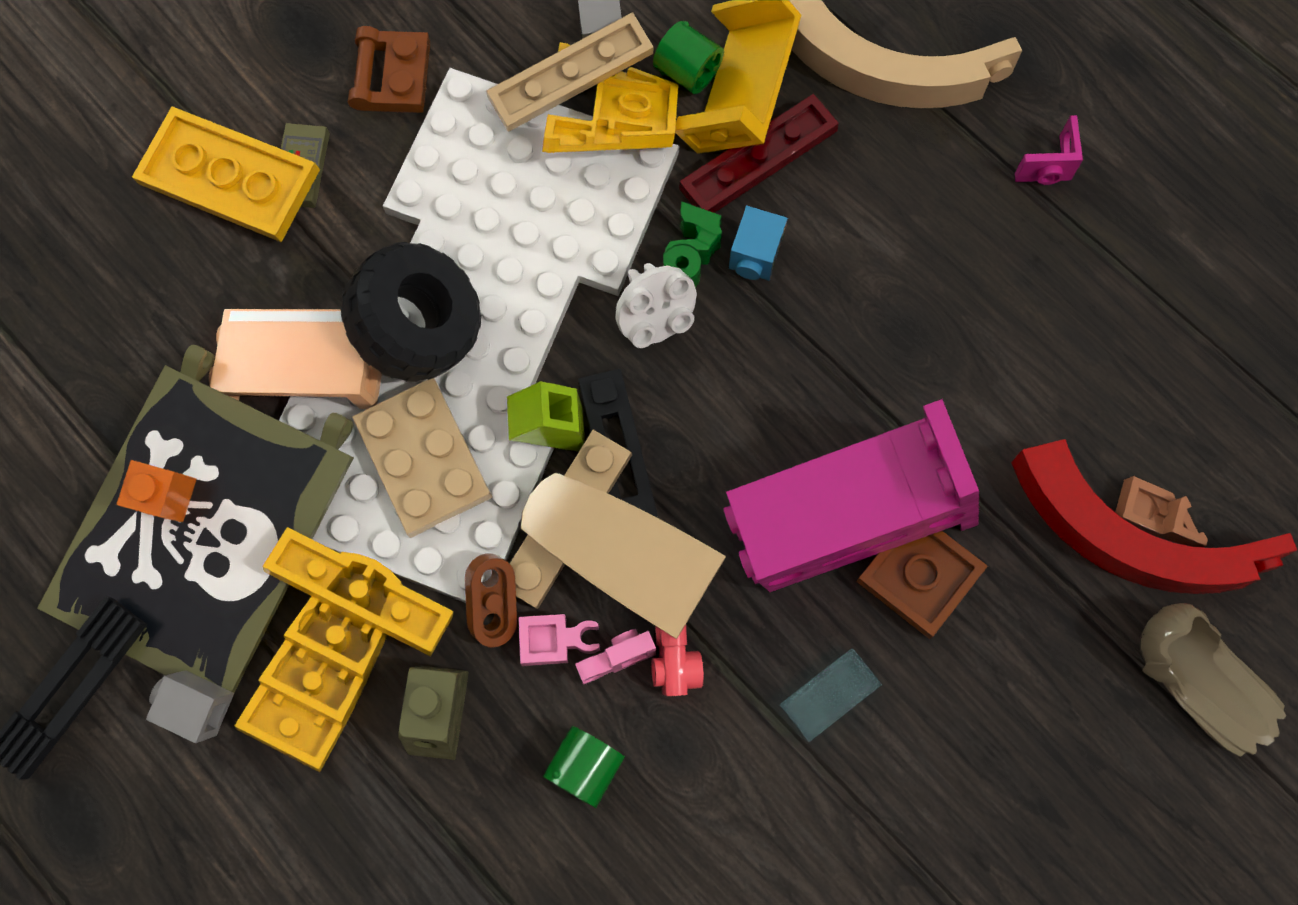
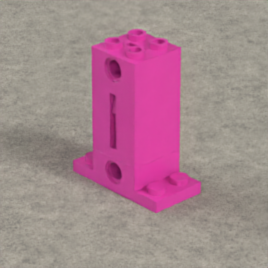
[723,399,979,592]

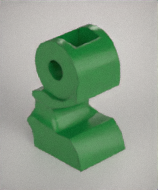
[663,201,722,288]

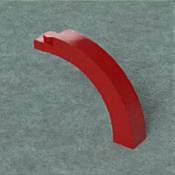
[1011,439,1297,594]

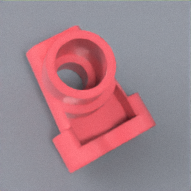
[651,625,704,696]

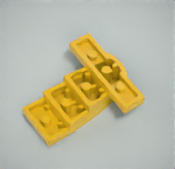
[234,527,454,772]

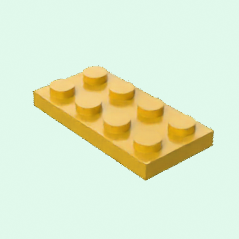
[132,106,320,242]

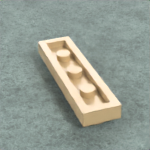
[486,12,654,132]

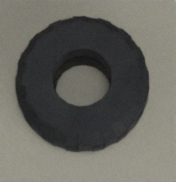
[341,242,482,382]

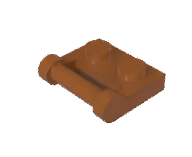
[348,26,430,113]

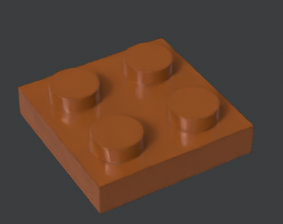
[856,531,988,639]

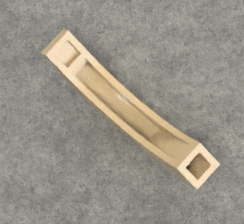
[789,0,1022,108]

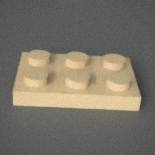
[352,378,493,538]

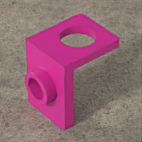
[1015,115,1083,185]

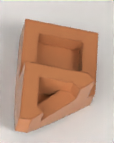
[1115,476,1208,547]

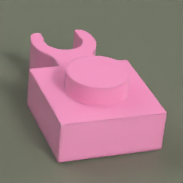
[519,614,600,666]
[575,629,656,685]

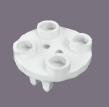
[615,263,697,348]

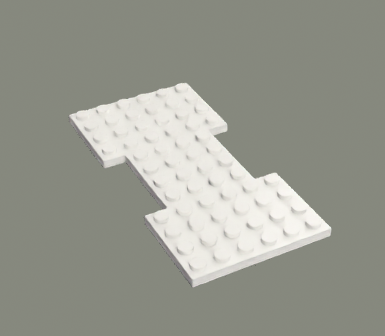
[279,68,679,603]

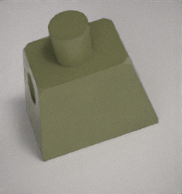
[399,666,469,760]

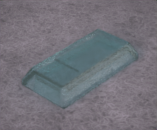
[780,648,882,742]

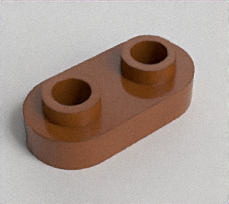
[465,553,517,647]

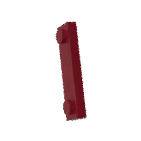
[679,93,839,213]

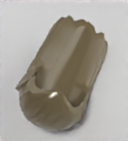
[1140,603,1287,757]

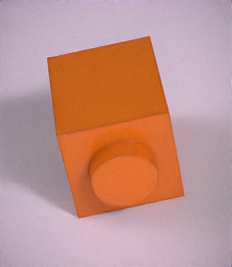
[116,460,197,522]

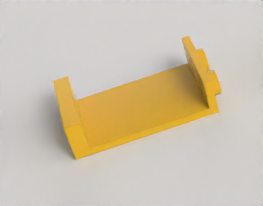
[675,0,801,154]

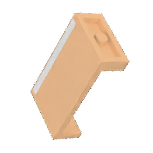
[209,309,382,409]

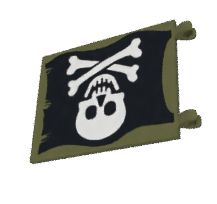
[37,345,354,693]

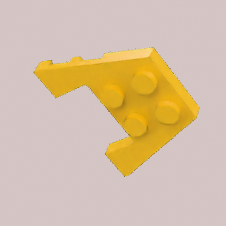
[542,42,678,153]

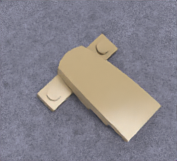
[510,430,726,639]

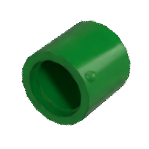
[653,21,724,94]
[542,726,625,808]

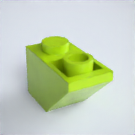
[507,381,585,452]

